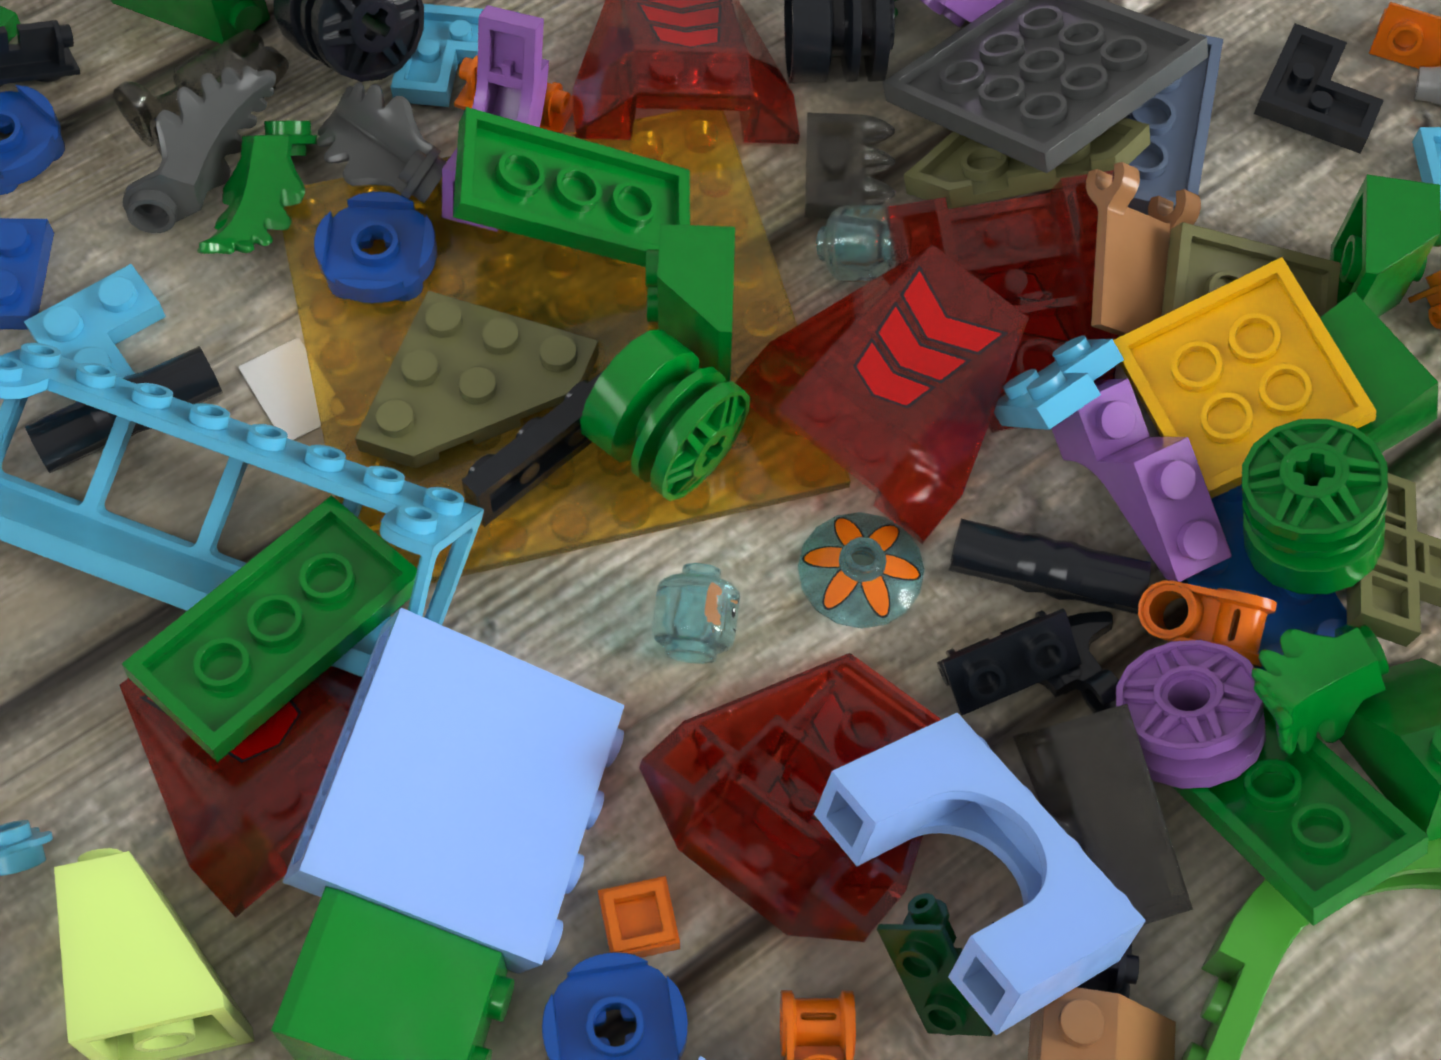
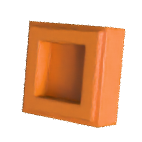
[598,876,680,958]

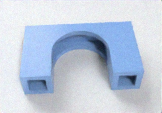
[814,713,1146,1035]

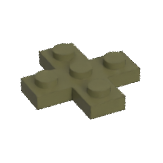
[1346,473,1441,647]

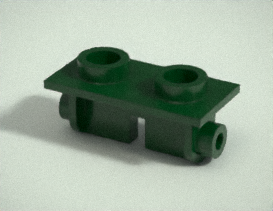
[877,893,993,1036]

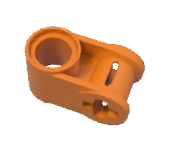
[1138,580,1277,668]
[780,990,856,1060]

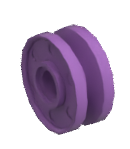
[1116,640,1266,789]

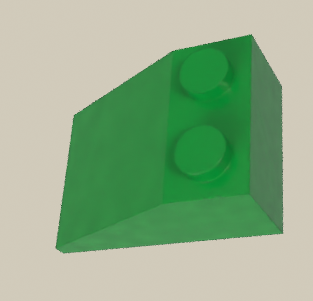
[1339,658,1441,841]

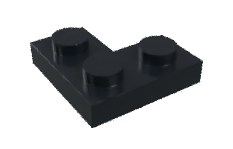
[1254,23,1384,154]

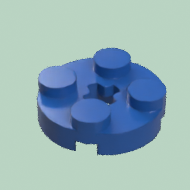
[0,85,65,195]
[314,192,437,303]
[542,952,688,1060]

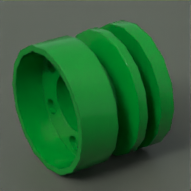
[580,329,750,501]
[1242,419,1388,594]

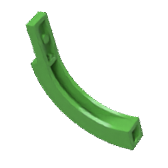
[1181,838,1441,1060]

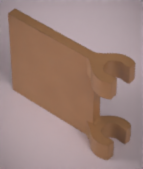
[1086,162,1201,336]

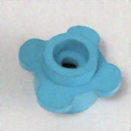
[0,820,53,876]

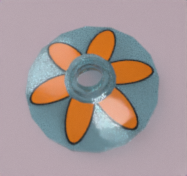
[798,512,925,629]

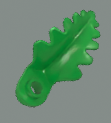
[197,121,318,254]
[1251,624,1389,755]

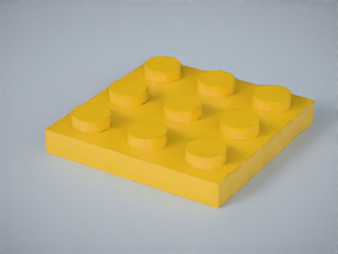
[1113,257,1377,499]

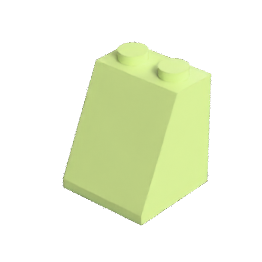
[54,848,254,1060]

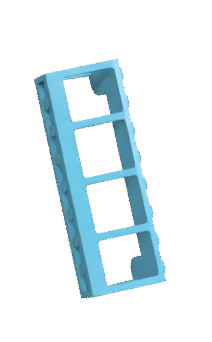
[0,343,484,677]

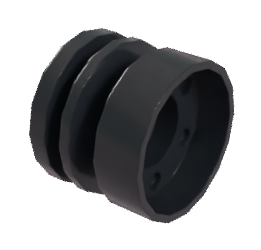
[273,0,424,82]
[784,0,895,84]

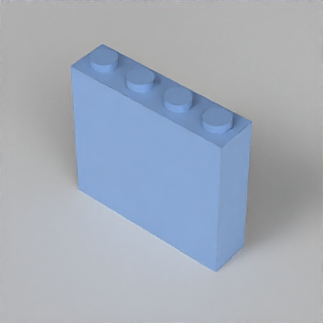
[282,608,625,974]

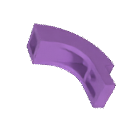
[442,5,549,232]

